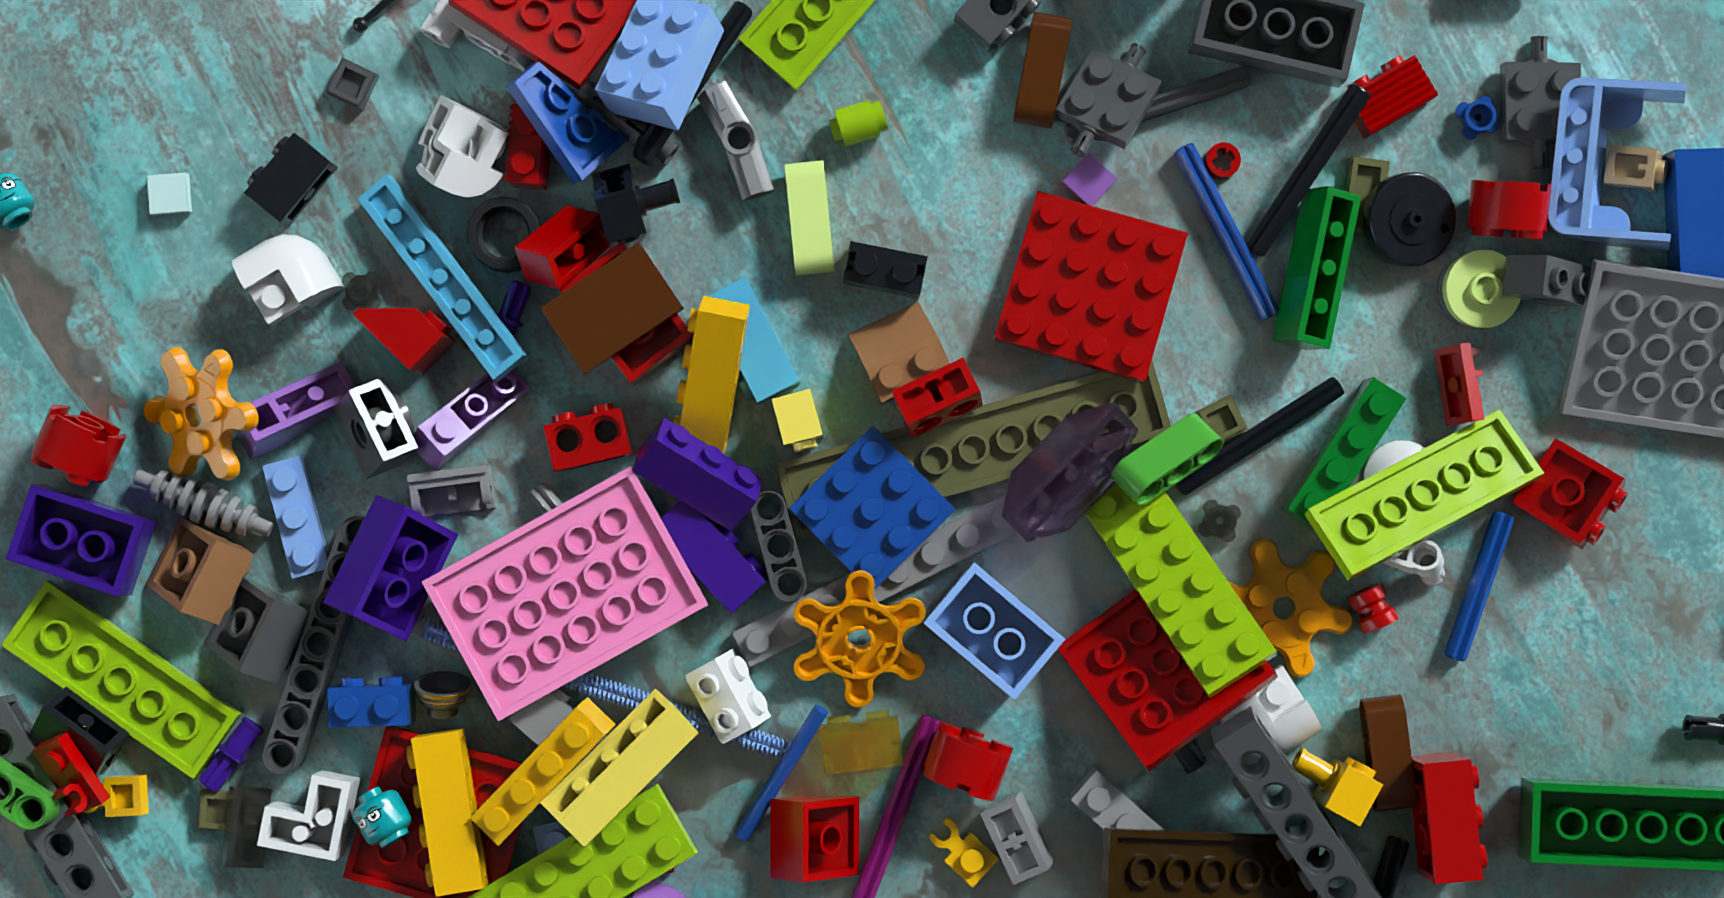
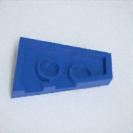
[506,61,629,184]

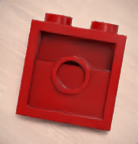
[1512,438,1628,549]

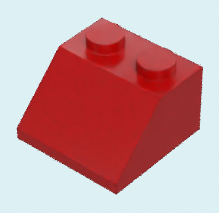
[353,308,456,375]
[770,796,859,883]

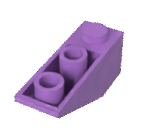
[414,370,530,471]

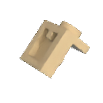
[1603,144,1668,194]

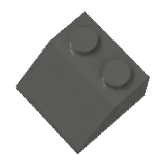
[204,577,310,684]

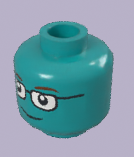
[0,172,35,231]
[352,786,412,849]

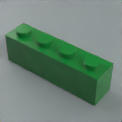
[1272,186,1361,350]
[1280,377,1407,531]

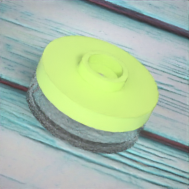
[1436,250,1521,329]

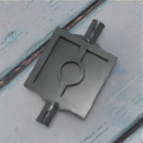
[1500,35,1581,169]
[1055,43,1162,157]

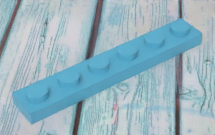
[357,174,528,381]

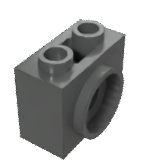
[333,377,418,479]

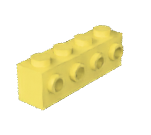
[540,689,699,847]

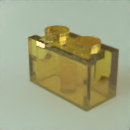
[819,710,903,775]

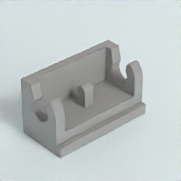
[407,465,496,517]
[980,790,1054,885]

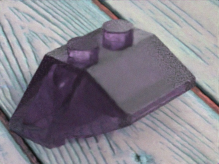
[1001,402,1138,542]

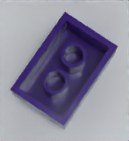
[6,484,157,597]
[323,495,458,642]

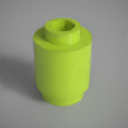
[828,99,888,147]

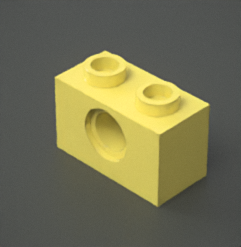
[772,389,824,453]

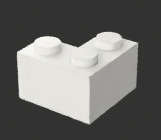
[257,770,360,861]

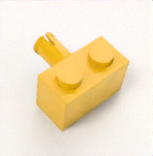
[1292,748,1384,826]

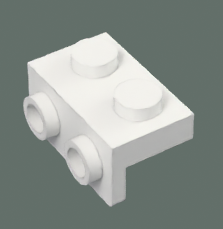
[685,648,771,744]

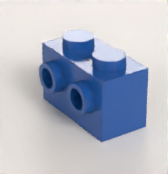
[327,676,416,728]

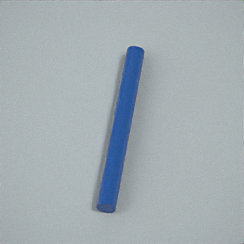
[735,705,828,841]

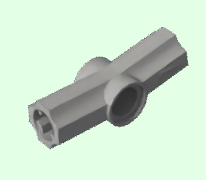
[696,80,774,201]

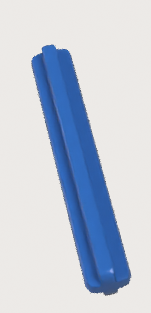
[1445,512,1514,662]

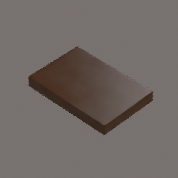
[540,242,684,375]

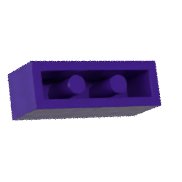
[632,418,763,531]
[661,500,768,614]

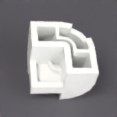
[416,95,509,198]
[232,234,345,326]
[1219,665,1322,757]

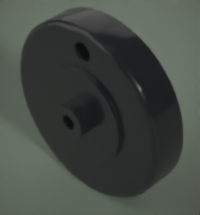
[1362,172,1456,266]

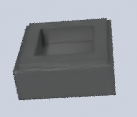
[326,57,380,111]

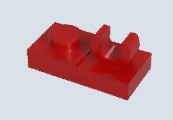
[1434,343,1485,426]
[32,732,110,817]

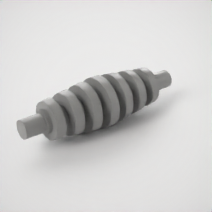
[133,469,274,537]

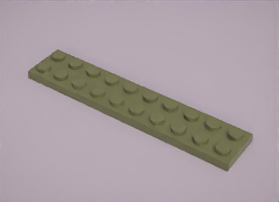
[775,361,1171,539]

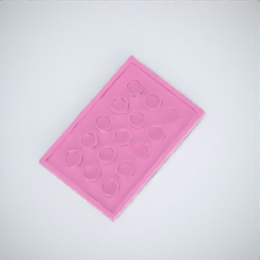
[422,466,709,721]

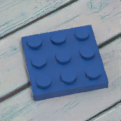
[789,426,956,590]

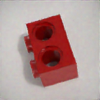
[892,357,983,439]
[543,403,634,472]

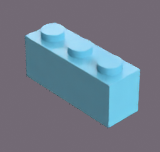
[708,276,800,404]

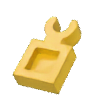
[83,774,149,817]
[929,817,999,888]

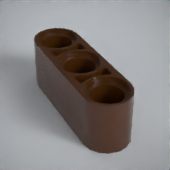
[1013,12,1072,129]
[1359,694,1417,812]

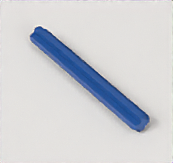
[1175,143,1279,321]

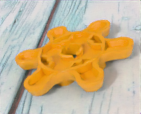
[143,347,259,481]
[1228,538,1354,678]
[793,570,926,708]

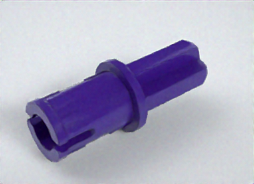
[496,280,531,337]
[199,716,264,792]

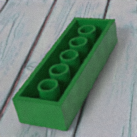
[1518,778,1724,871]

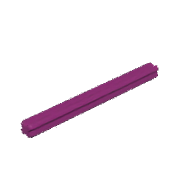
[852,715,940,898]

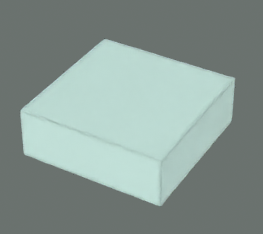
[147,172,192,216]

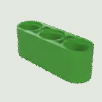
[1111,413,1224,506]
[0,757,60,830]

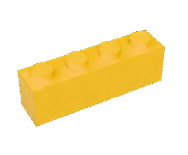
[673,296,750,454]
[470,697,616,846]
[407,728,489,897]

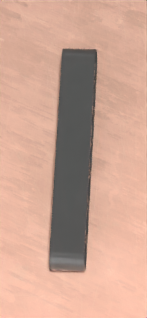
[262,514,366,775]

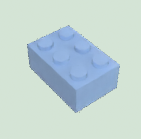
[595,0,724,130]
[922,562,1065,700]

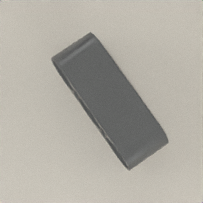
[751,491,808,602]

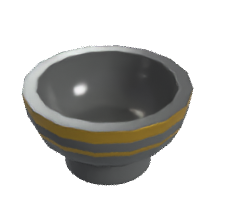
[414,671,471,719]

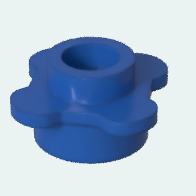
[1455,96,1500,140]

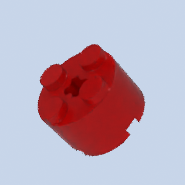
[1467,180,1551,239]
[30,405,127,486]
[921,721,1013,801]

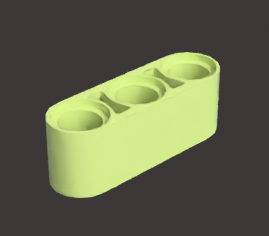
[785,160,835,276]

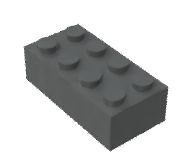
[1187,0,1365,88]

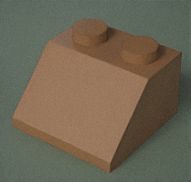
[848,302,950,405]
[146,516,254,625]

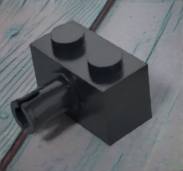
[592,163,681,244]

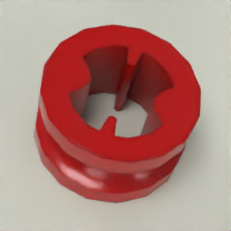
[1204,142,1241,180]

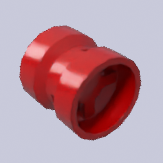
[1346,582,1399,634]

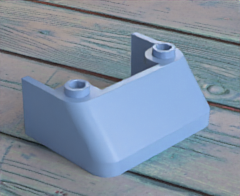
[1548,77,1687,250]

